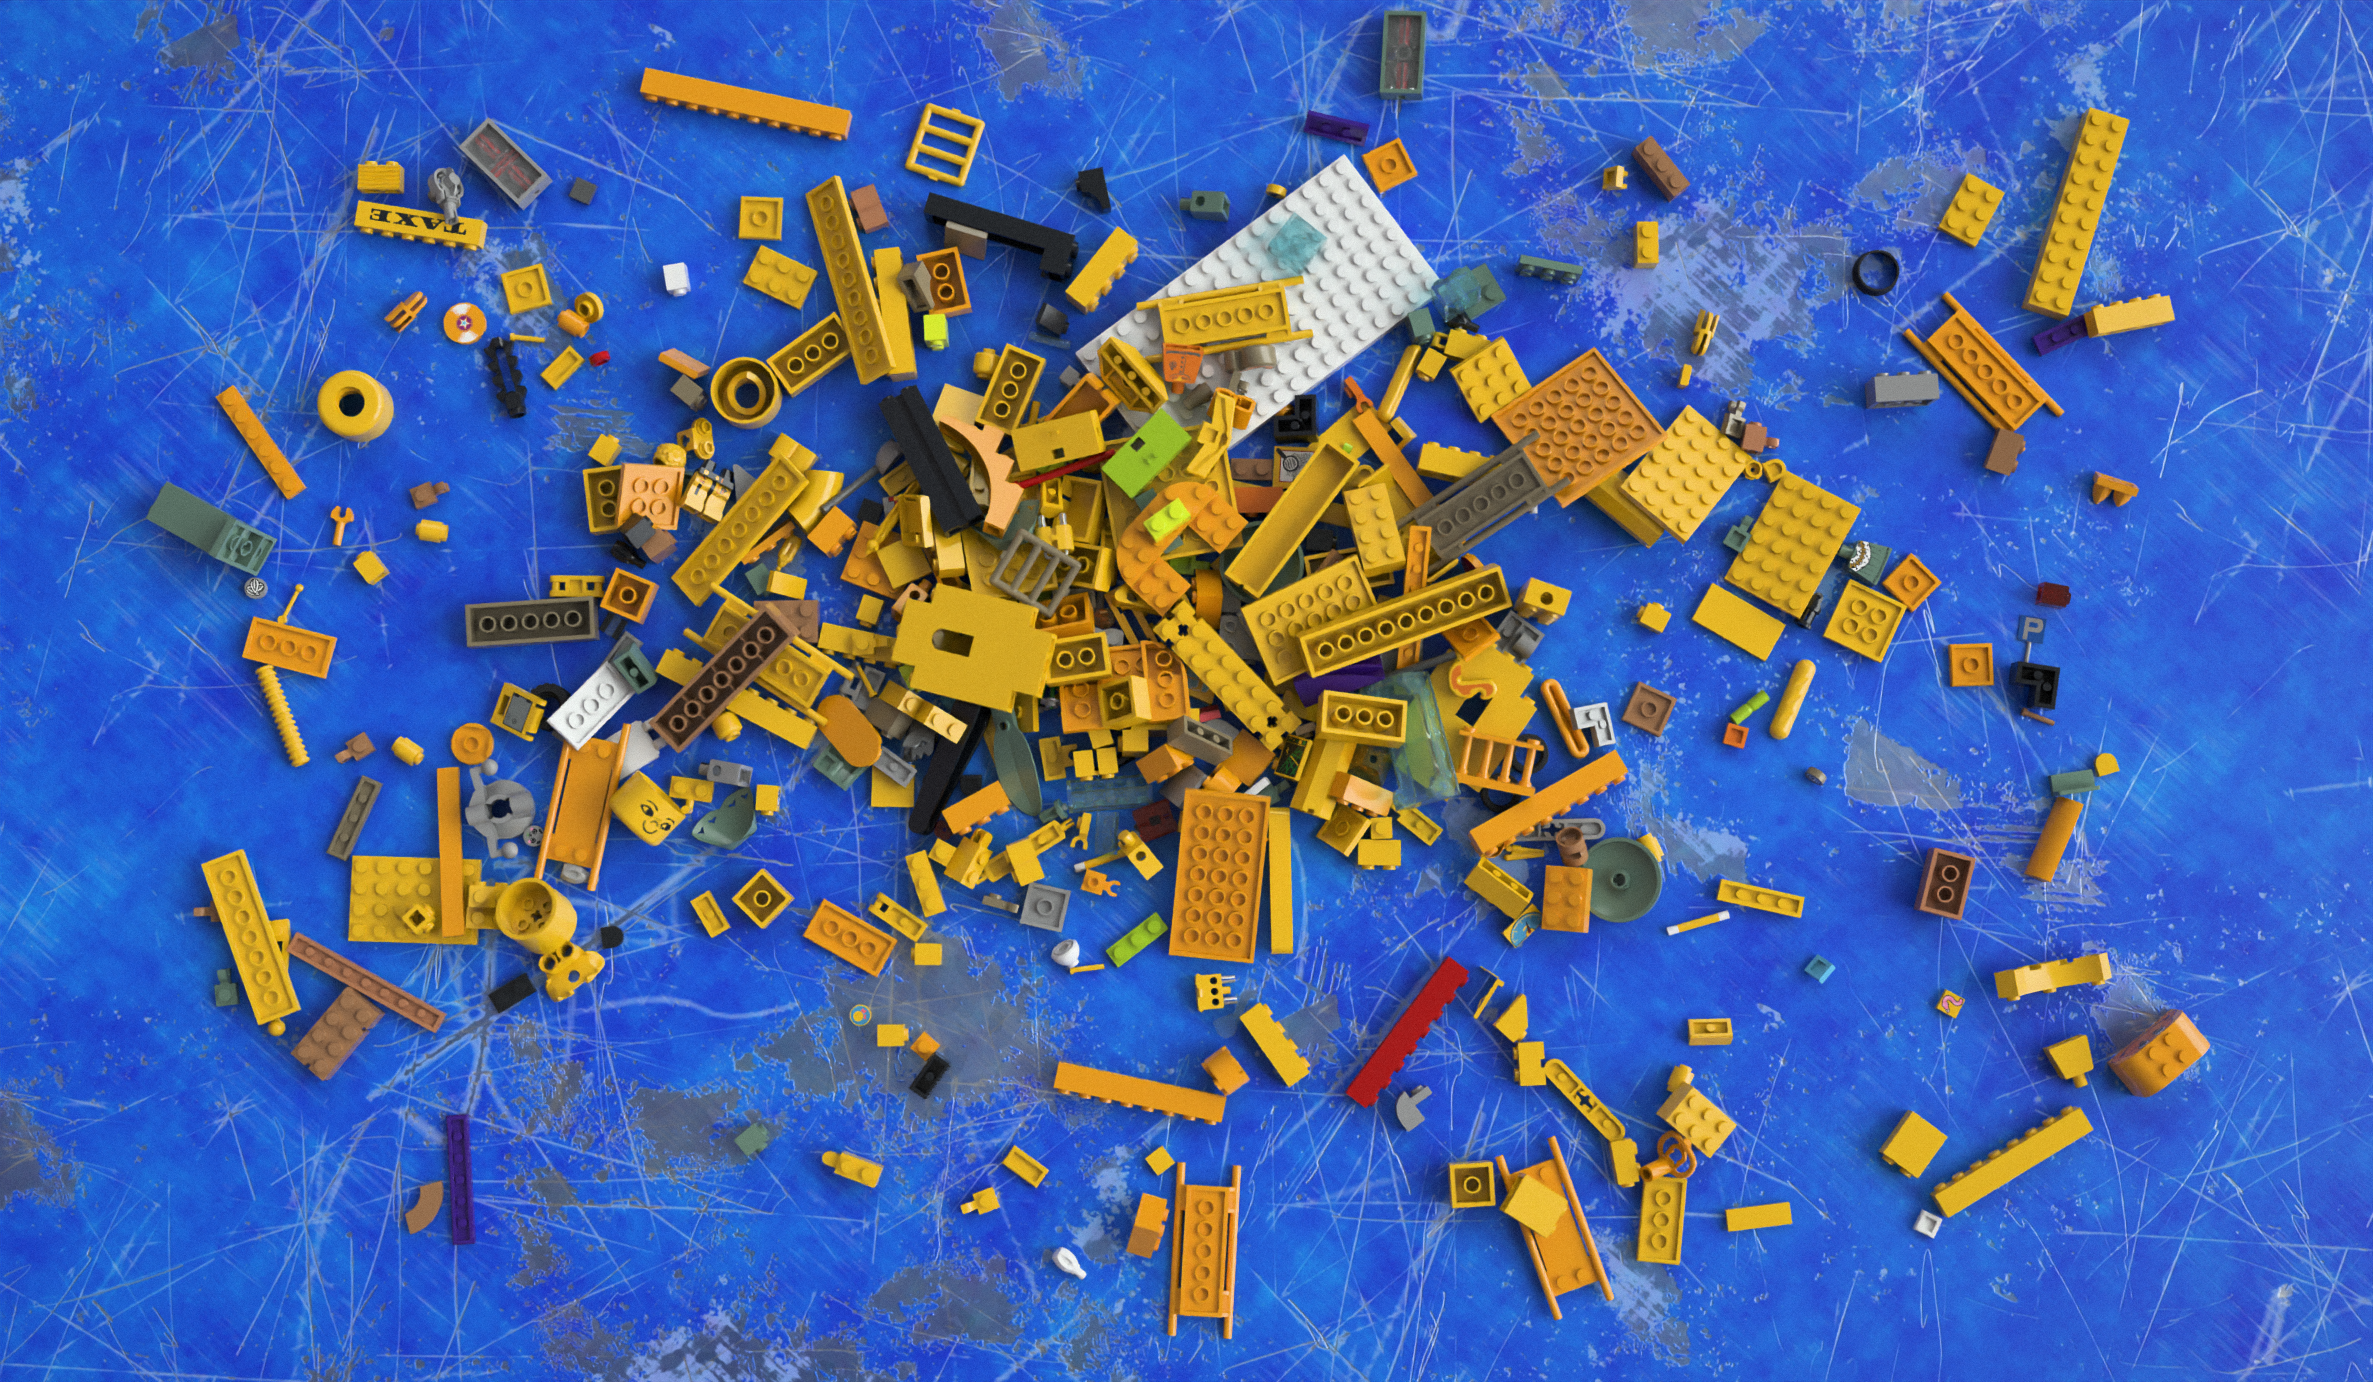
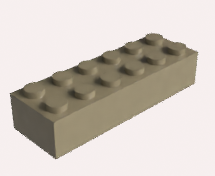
[465,596,600,649]

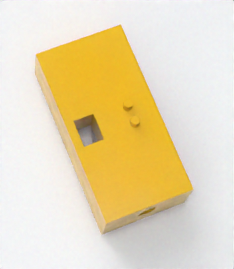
[1010,409,1107,472]

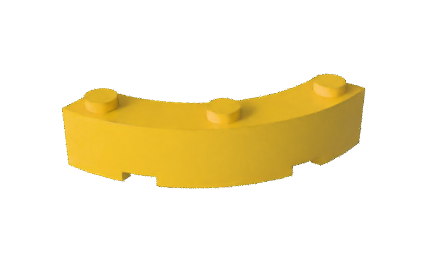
[1994,952,2112,1001]

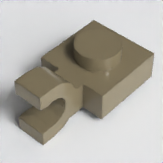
[1720,400,1746,439]

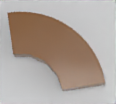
[405,1180,444,1235]

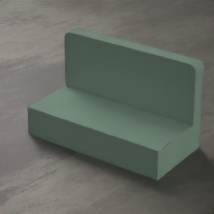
[2048,769,2100,796]

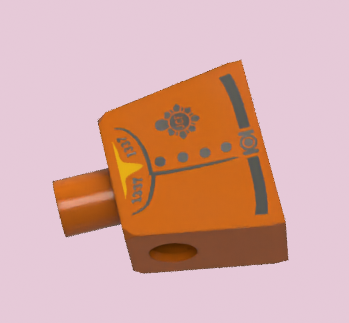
[1162,342,1204,394]

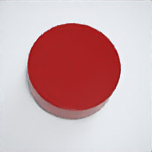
[588,351,611,367]

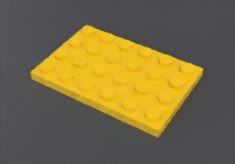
[1618,405,1753,544]
[961,469,1058,599]
[1724,470,1861,619]
[1240,554,1377,686]
[348,856,482,945]

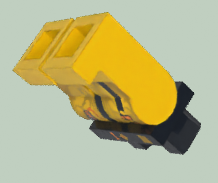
[678,459,735,525]

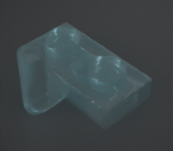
[1095,811,1139,855]

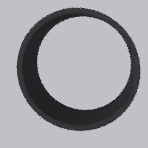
[1852,250,1899,296]

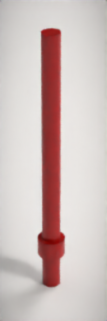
[1011,448,1116,489]

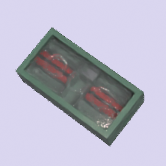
[1380,11,1428,100]

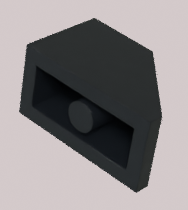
[1035,302,1070,339]

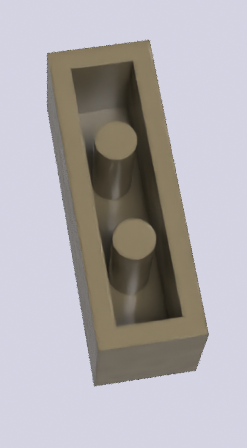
[1167,715,1233,766]

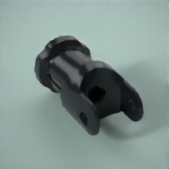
[1793,592,1823,631]

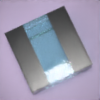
[599,611,629,641]

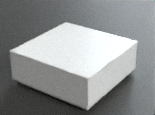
[1913,1209,1943,1239]

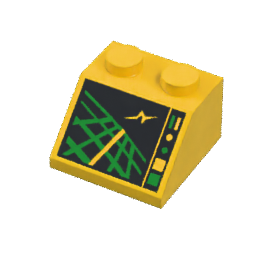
[1271,734,1313,783]

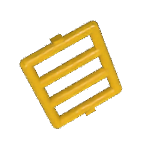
[905,103,985,187]

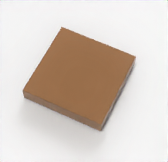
[1621,681,1677,737]

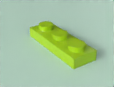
[1106,912,1169,968]

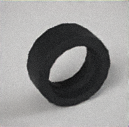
[1511,734,1549,774]
[1480,773,1521,813]

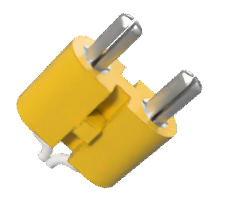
[1035,513,1075,563]

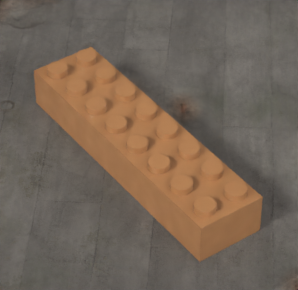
[649,602,801,753]

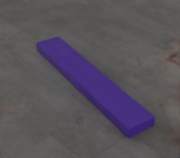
[446,1114,476,1245]

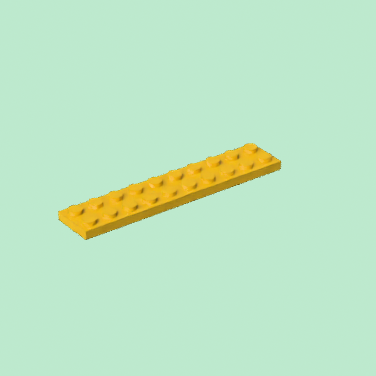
[805,175,896,385]

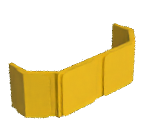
[1355,463,1459,586]

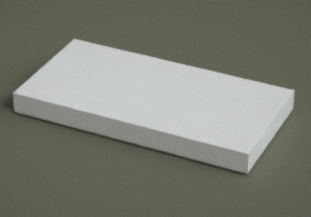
[546,661,636,751]

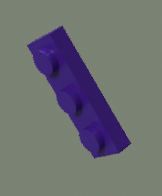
[1303,110,1369,147]
[2031,314,2088,357]

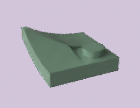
[1448,263,1507,321]
[812,742,870,792]

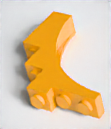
[939,414,1024,539]

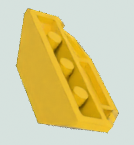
[1097,336,1168,414]

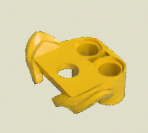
[539,941,605,1002]

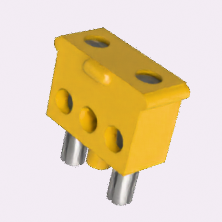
[1194,973,1238,1012]

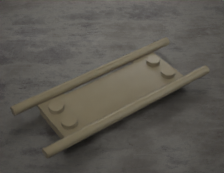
[1396,430,1571,576]

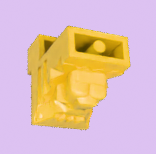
[1118,707,1200,758]

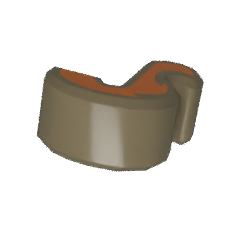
[1223,344,1277,374]

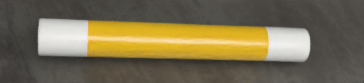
[1074,849,1126,873]
[1666,910,1730,936]

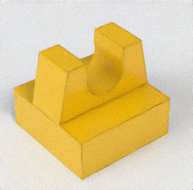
[1603,165,1628,191]

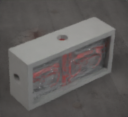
[459,117,553,210]

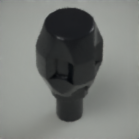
[1442,308,1480,334]
[610,540,647,569]

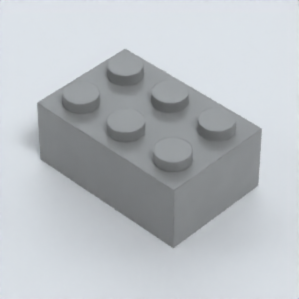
[1865,371,1940,409]

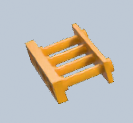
[1449,726,1544,797]

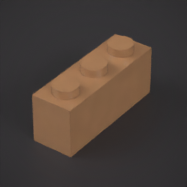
[1631,136,1690,202]

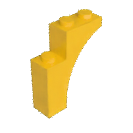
[878,680,968,744]

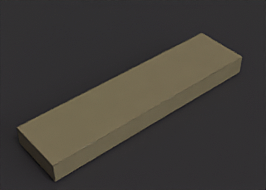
[326,775,383,861]

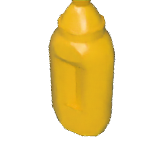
[776,534,802,572]

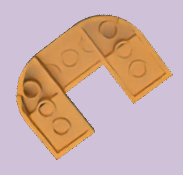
[1117,482,1249,618]
[1059,640,1191,734]

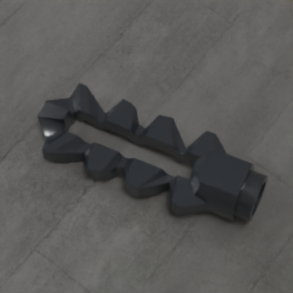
[483,337,528,419]

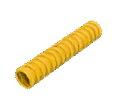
[255,665,310,767]

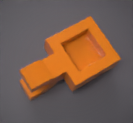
[1343,376,1374,415]

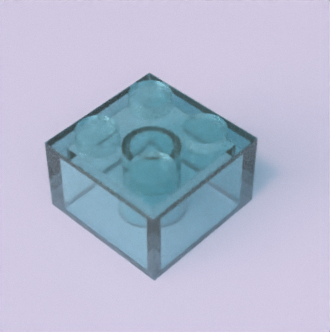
[1267,212,1328,276]
[1431,265,1481,323]

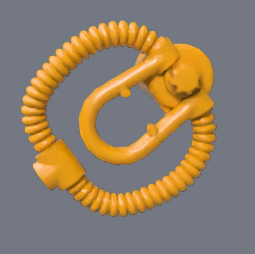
[1640,1130,1697,1182]

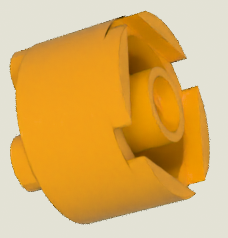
[1199,763,1242,792]
[1201,1045,1250,1096]

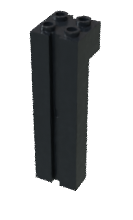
[924,192,1079,284]
[878,385,985,539]

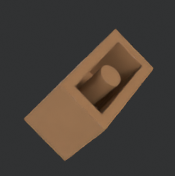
[1983,427,2026,476]
[641,527,678,564]

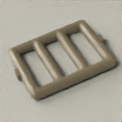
[989,528,1081,618]

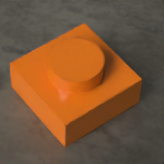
[1722,723,1749,749]

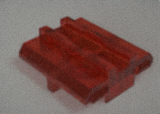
[1132,799,1178,843]

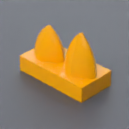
[2092,471,2139,507]

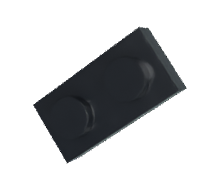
[488,973,537,1013]

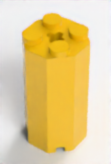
[1583,469,1665,549]
[1289,737,1357,821]

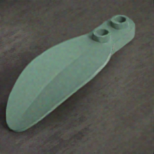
[990,707,1042,816]

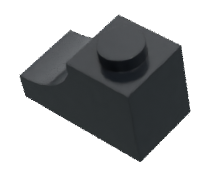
[1075,167,1111,214]

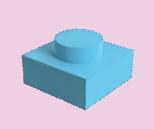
[1804,954,1835,984]

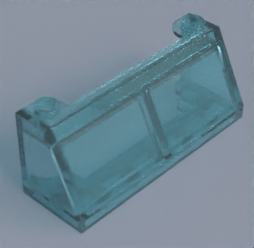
[1364,671,1461,811]

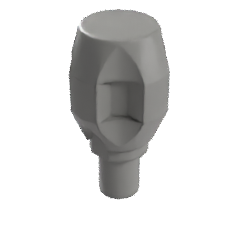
[560,863,599,884]

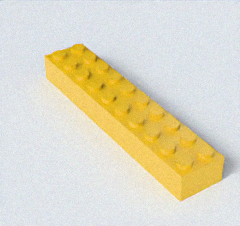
[2021,107,2130,321]
[1295,563,1512,678]

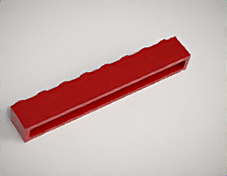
[1344,956,1469,1108]

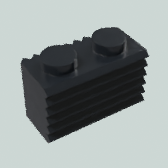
[909,1052,952,1099]

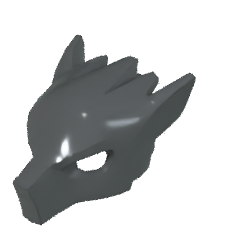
[902,709,944,762]

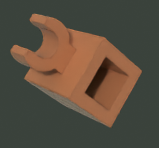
[1739,422,1780,455]

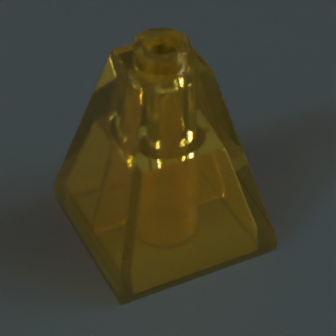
[1347,743,1398,787]

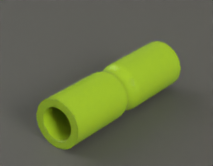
[1729,690,1770,725]

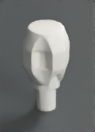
[1052,1247,1087,1280]

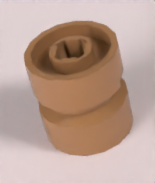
[1556,827,1589,867]

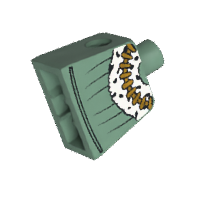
[1837,540,1892,587]

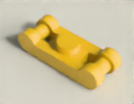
[549,575,605,598]

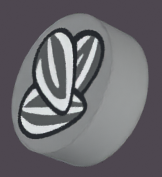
[244,577,268,599]

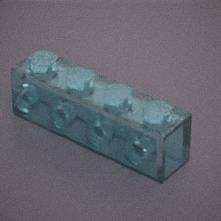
[1066,774,1154,813]

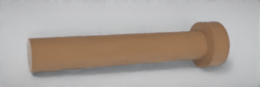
[2020,708,2055,726]

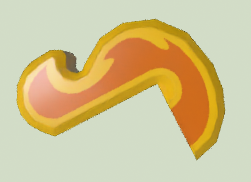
[1447,660,1497,700]

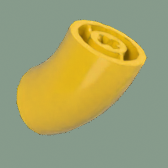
[786,470,845,536]

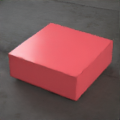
[1199,704,1221,722]

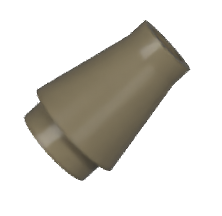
[1182,382,1214,411]

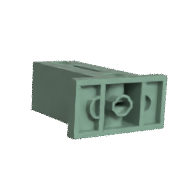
[146,481,278,576]

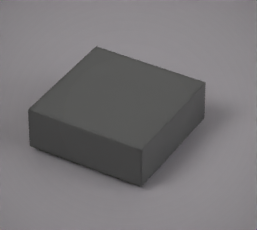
[569,177,598,206]

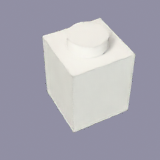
[663,262,691,297]

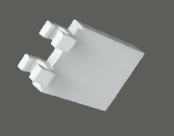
[605,717,668,782]

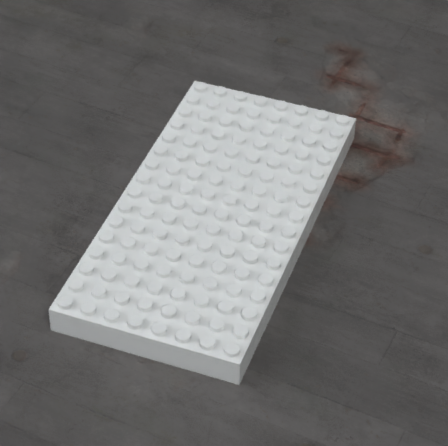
[1075,154,1445,452]

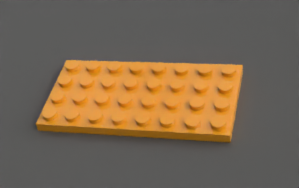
[1169,788,1271,963]

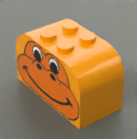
[2107,1009,2210,1098]

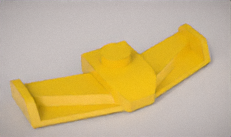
[1184,391,1236,479]

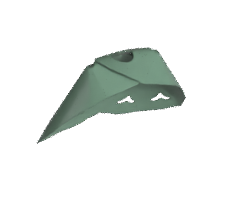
[971,500,1039,551]
[692,788,757,850]

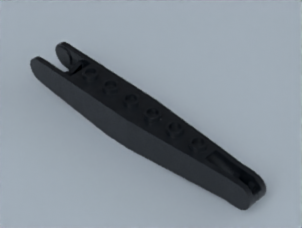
[908,700,992,835]

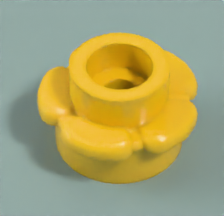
[1742,460,1763,480]

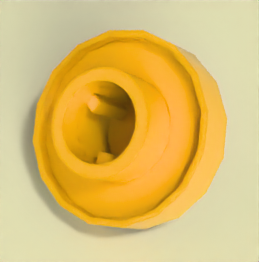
[574,292,604,323]

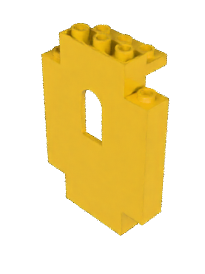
[890,583,1058,713]
[1394,643,1537,802]

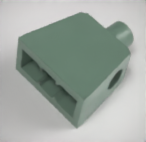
[1180,191,1230,222]

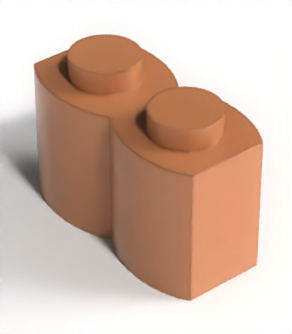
[848,183,890,234]

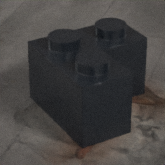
[1274,394,1319,444]
[2009,661,2060,711]

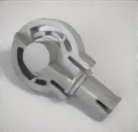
[428,167,464,225]

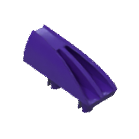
[1293,654,1385,708]

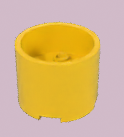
[496,878,577,954]

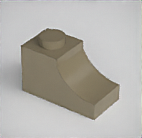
[896,260,935,313]

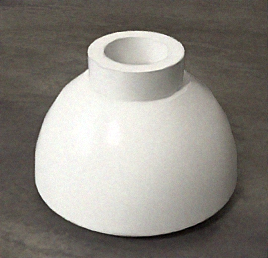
[1051,939,1079,968]

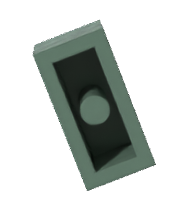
[1404,307,1435,346]
[613,642,659,695]

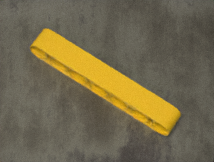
[1268,807,1293,954]

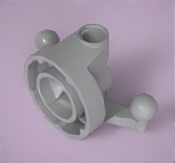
[465,759,536,859]

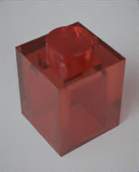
[2035,582,2071,609]

